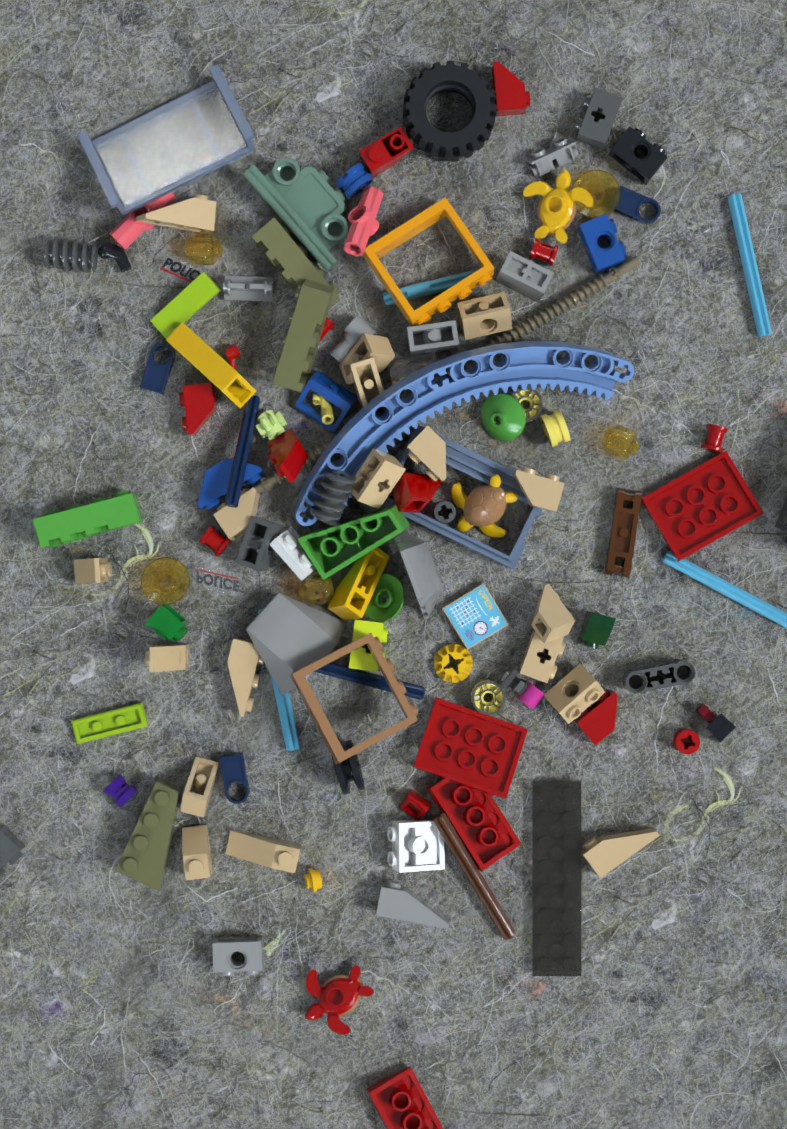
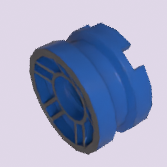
[336,162,374,200]

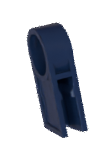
[609,185,661,225]
[140,343,176,394]
[219,752,250,804]

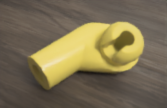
[312,392,334,425]

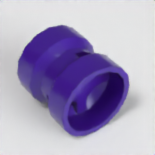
[103,774,138,808]

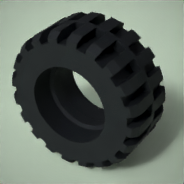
[403,61,497,162]

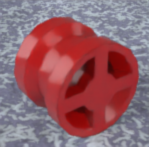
[673,728,700,755]

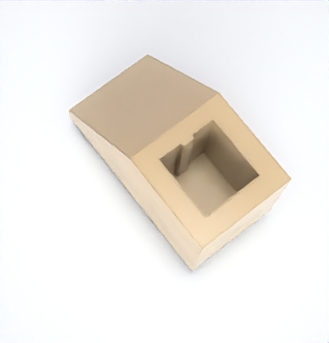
[407,425,446,482]
[514,467,565,513]
[213,487,260,542]
[74,558,112,584]
[531,584,575,644]

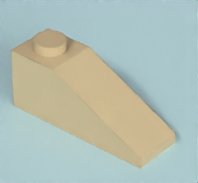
[136,195,216,234]
[581,828,660,878]
[225,830,302,873]

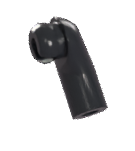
[98,242,132,272]

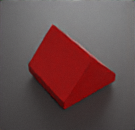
[399,789,430,820]

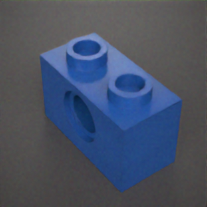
[577,214,627,274]

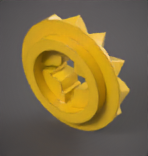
[434,644,473,683]

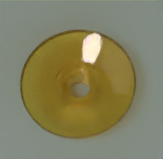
[572,170,620,218]
[141,557,190,605]

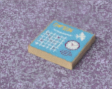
[442,583,509,650]

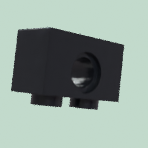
[609,127,668,185]

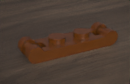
[604,488,642,578]

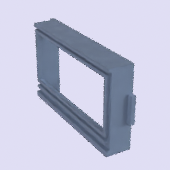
[382,425,543,570]

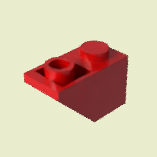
[359,126,414,177]
[179,382,217,436]
[267,428,309,483]
[392,473,442,513]
[574,690,618,745]

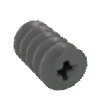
[44,236,98,273]
[310,470,356,526]

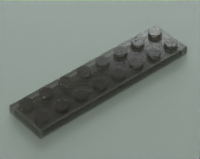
[532,781,581,976]

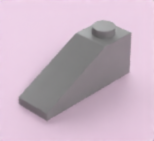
[376,880,449,929]

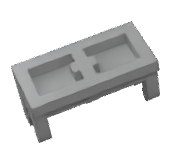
[496,251,554,302]

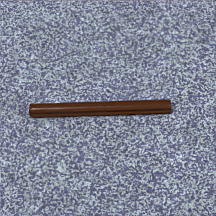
[433,812,516,940]

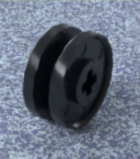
[331,739,365,795]

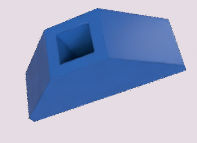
[197,458,264,511]

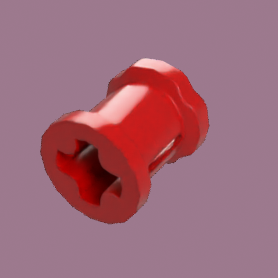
[529,238,559,267]
[701,424,728,453]
[199,525,231,557]

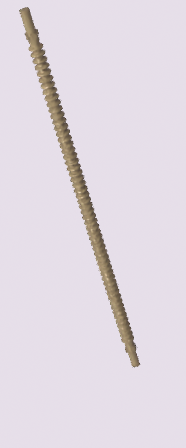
[249,256,641,494]

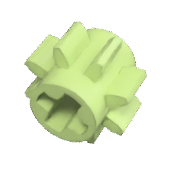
[255,410,287,440]

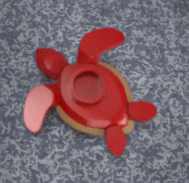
[305,965,374,1035]

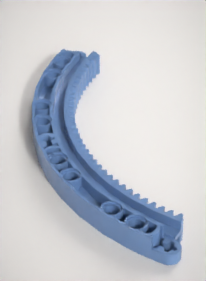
[294,341,635,526]

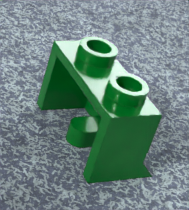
[144,604,190,642]

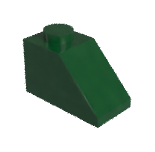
[579,611,616,649]

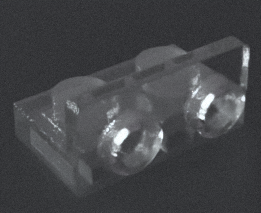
[388,352,439,385]

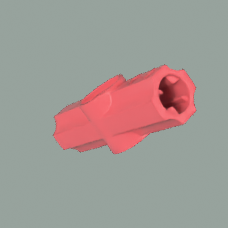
[109,182,176,250]
[343,186,384,257]

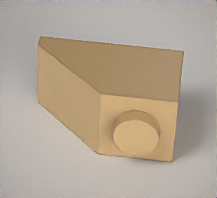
[339,333,395,384]
[350,357,384,409]
[180,757,219,818]
[182,824,213,881]

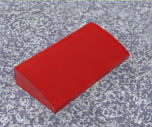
[426,778,521,871]
[365,1067,443,1129]

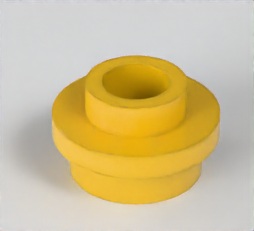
[304,868,322,893]

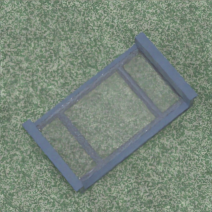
[77,65,255,216]

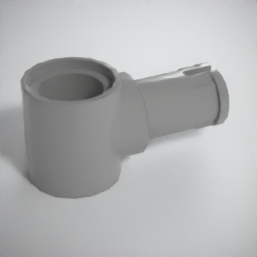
[330,315,376,363]

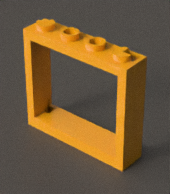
[364,197,495,326]

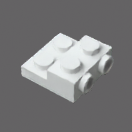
[387,819,445,873]

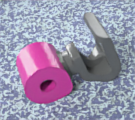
[497,665,544,710]

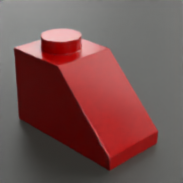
[491,61,530,117]

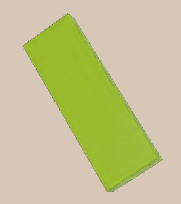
[150,272,221,339]
[71,702,149,744]

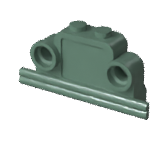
[243,158,348,271]

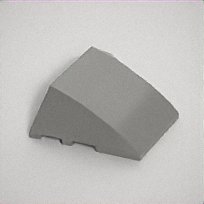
[394,531,443,620]
[245,592,347,696]

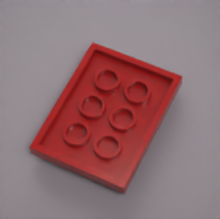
[641,451,764,562]
[413,697,528,799]

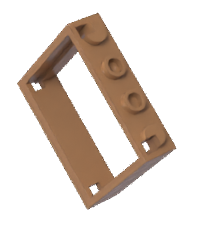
[290,633,418,765]

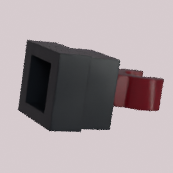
[696,703,736,743]

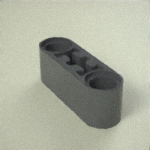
[622,660,696,693]

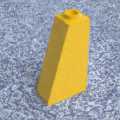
[166,322,256,409]

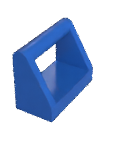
[294,371,358,434]

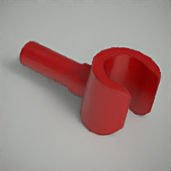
[225,344,241,371]

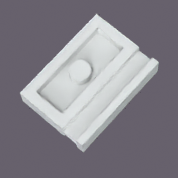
[270,526,316,581]

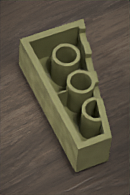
[251,218,340,309]
[273,279,335,392]
[115,778,182,891]

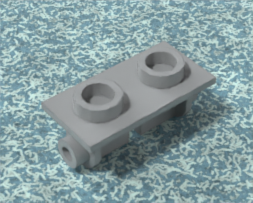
[525,138,579,177]
[223,276,273,302]

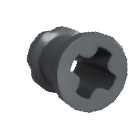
[434,501,456,524]

